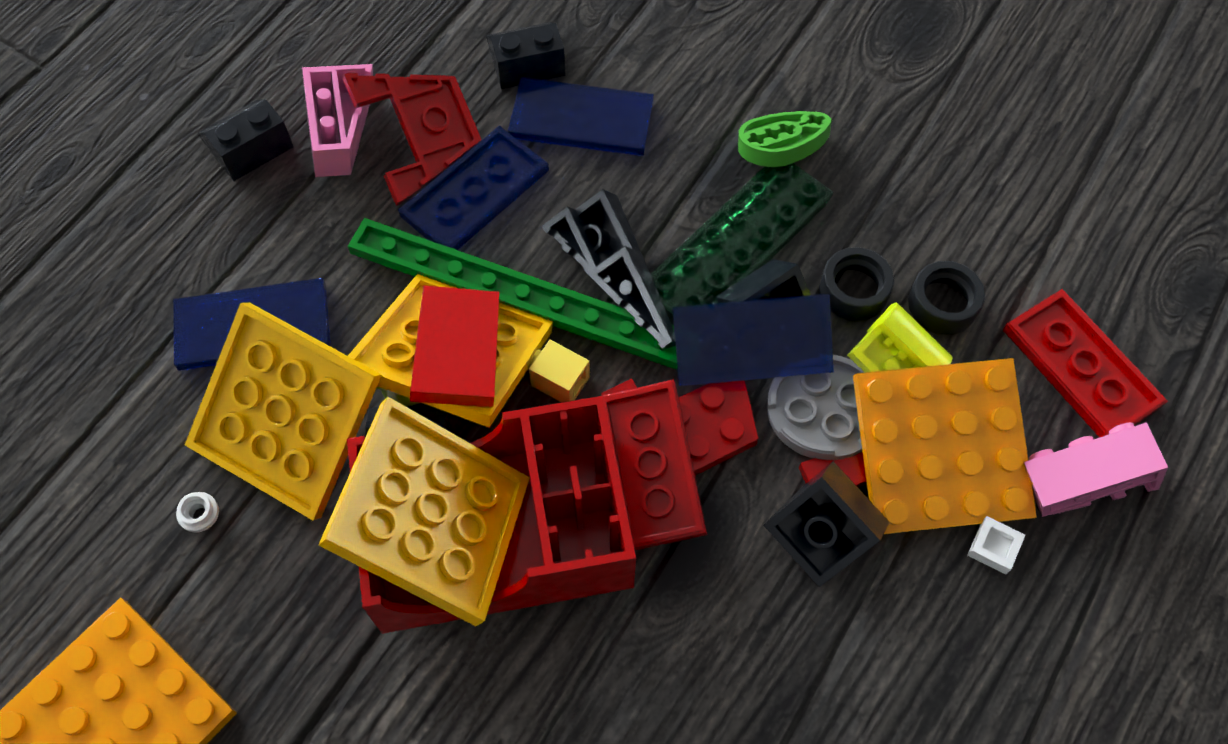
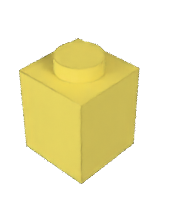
[528,339,590,402]

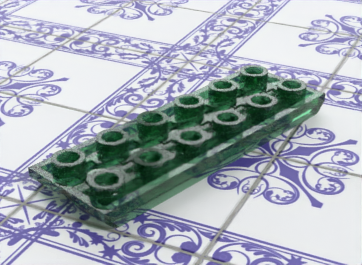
[650,163,834,332]

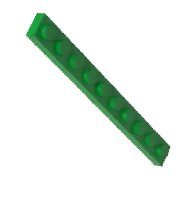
[348,218,704,375]

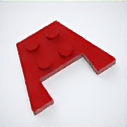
[343,73,482,206]
[601,331,758,476]

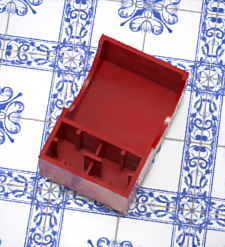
[347,396,636,634]

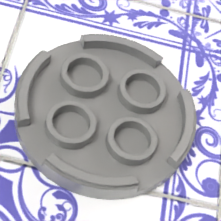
[767,354,865,460]

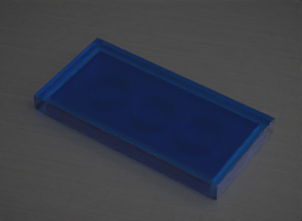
[508,77,654,156]
[398,126,549,250]
[173,278,330,371]
[672,294,834,386]

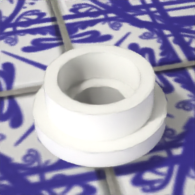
[176,492,219,533]

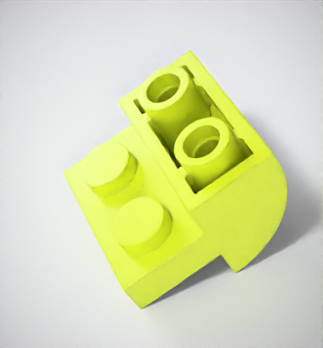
[847,302,953,373]

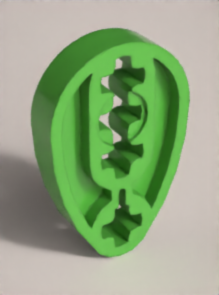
[738,111,831,167]

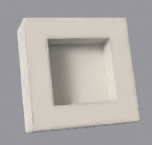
[967,516,1025,574]

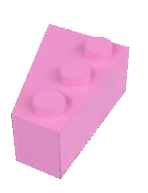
[302,64,373,177]
[1024,422,1168,517]

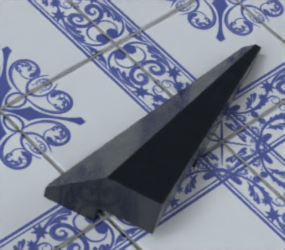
[542,189,679,349]

